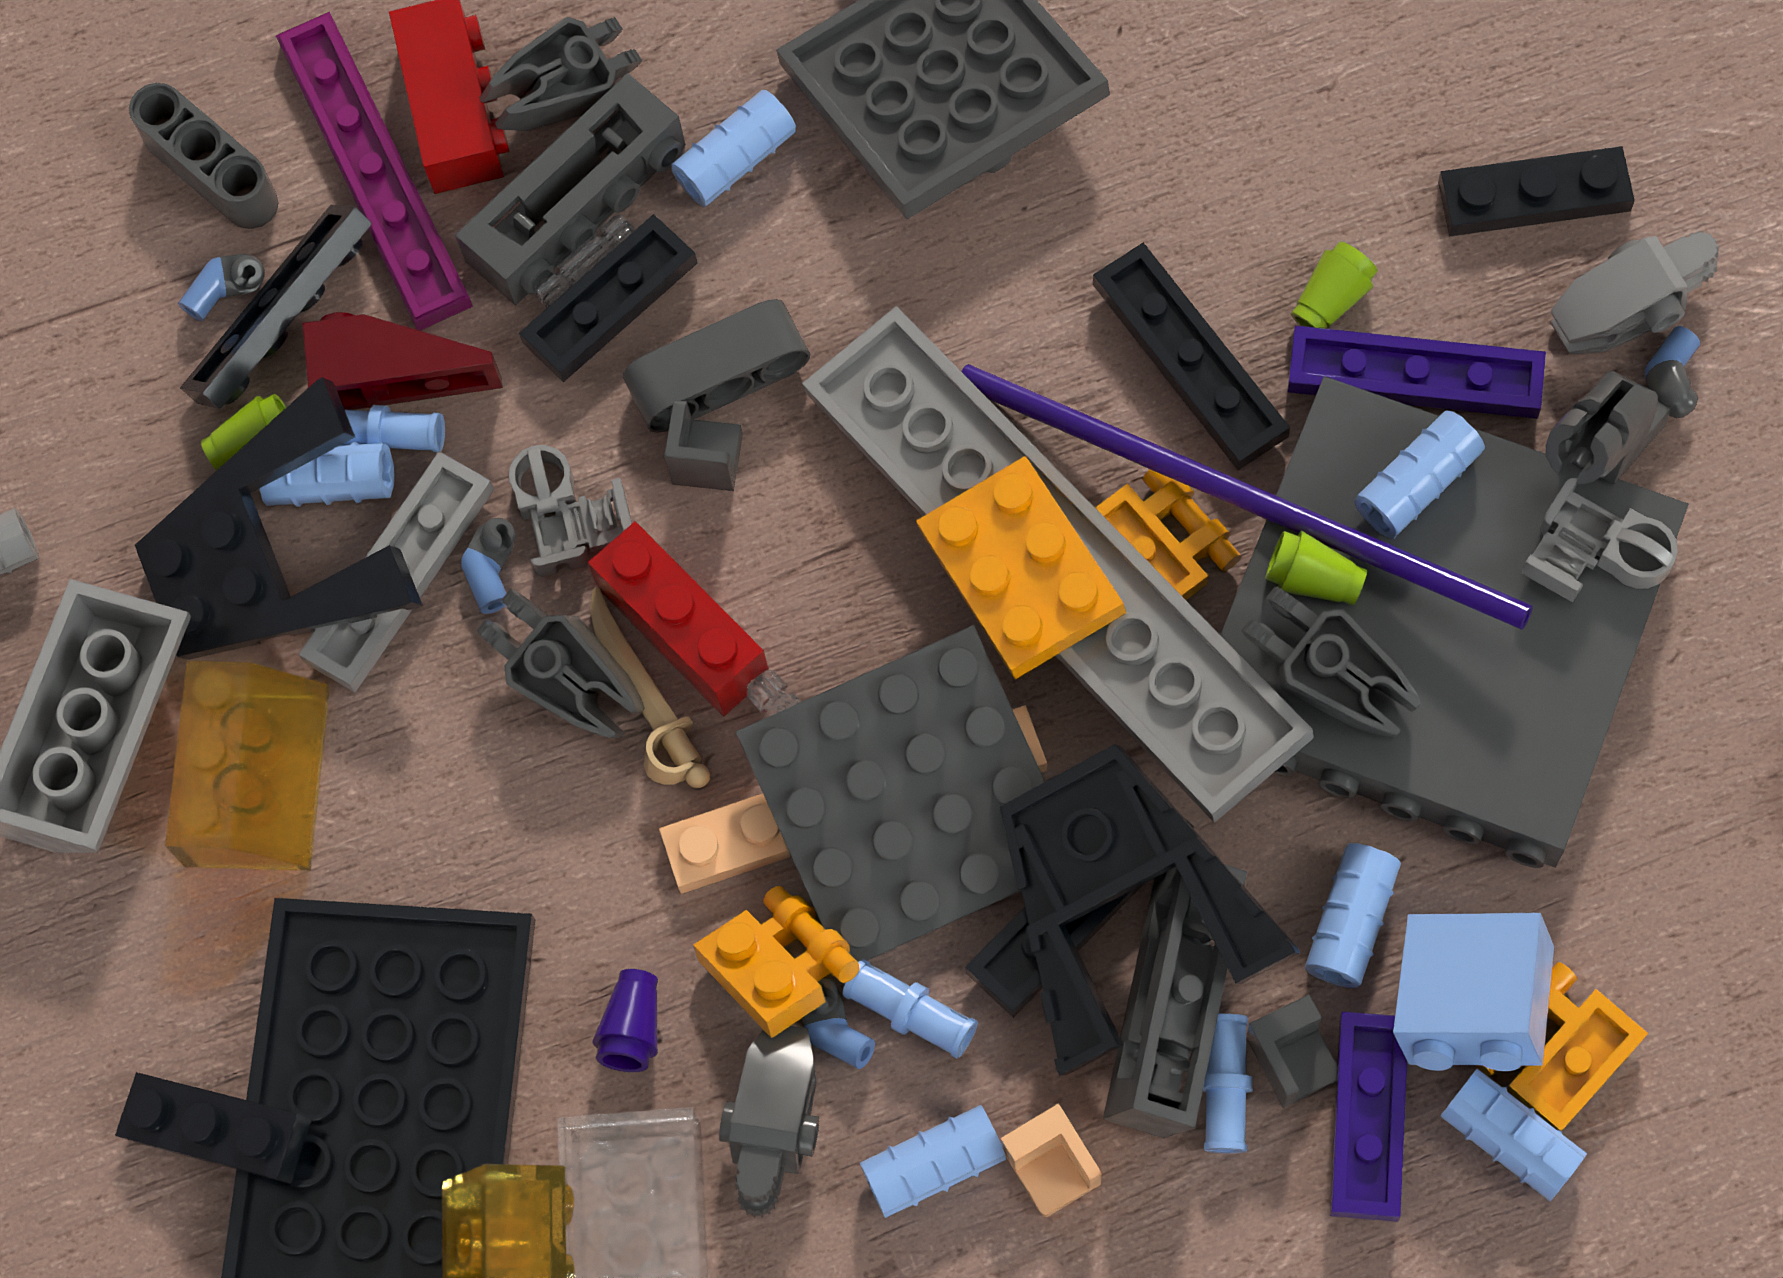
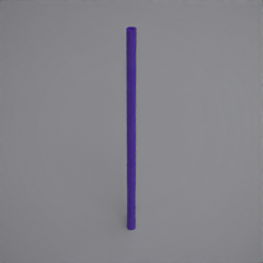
[961,364,1533,630]

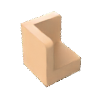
[1001,1103,1101,1217]

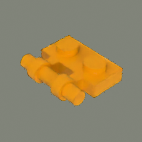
[1095,469,1242,600]
[693,886,860,1038]
[1475,962,1648,1131]

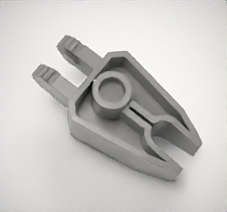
[1551,230,1719,354]

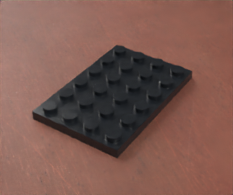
[221,898,536,1278]

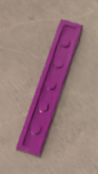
[275,11,473,331]

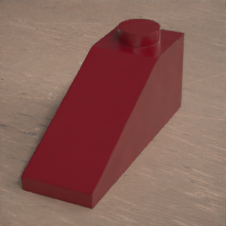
[303,312,503,410]

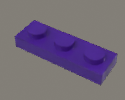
[1330,1012,1407,1222]

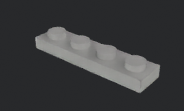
[298,452,494,693]

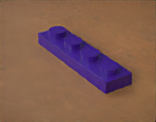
[1287,325,1546,419]

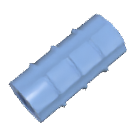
[671,89,796,207]
[1354,410,1485,539]
[259,442,395,507]
[1304,843,1401,988]
[1440,1069,1587,1201]
[860,1105,1007,1218]

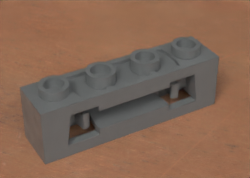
[455,73,686,306]
[1103,864,1247,1138]

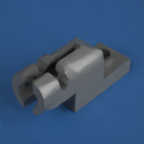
[1545,371,1672,485]

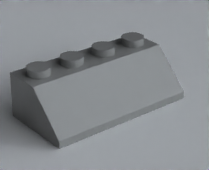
[0,579,191,853]

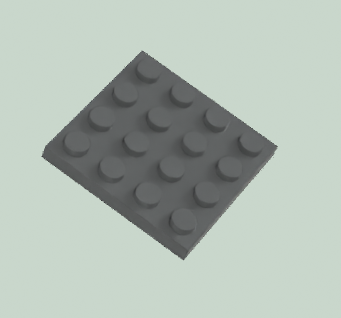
[776,0,1110,219]
[736,625,1045,962]

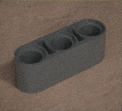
[129,82,279,229]
[623,299,811,433]

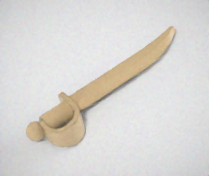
[591,587,710,788]

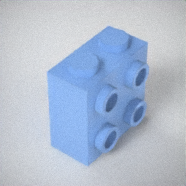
[1393,913,1554,1071]

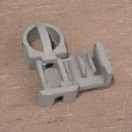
[509,445,632,577]
[1522,478,1678,602]

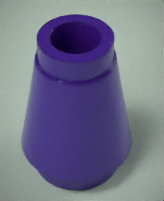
[592,969,658,1072]

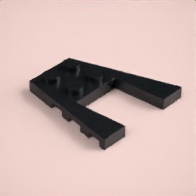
[135,377,423,660]
[1000,744,1300,1076]

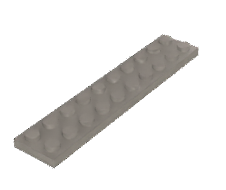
[802,306,1314,823]

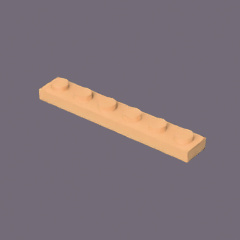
[659,705,1047,894]

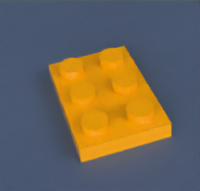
[916,456,1126,680]

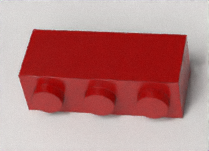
[389,0,510,194]
[588,521,770,717]

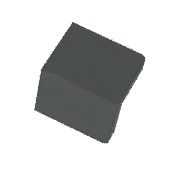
[664,400,743,491]
[1246,994,1337,1108]

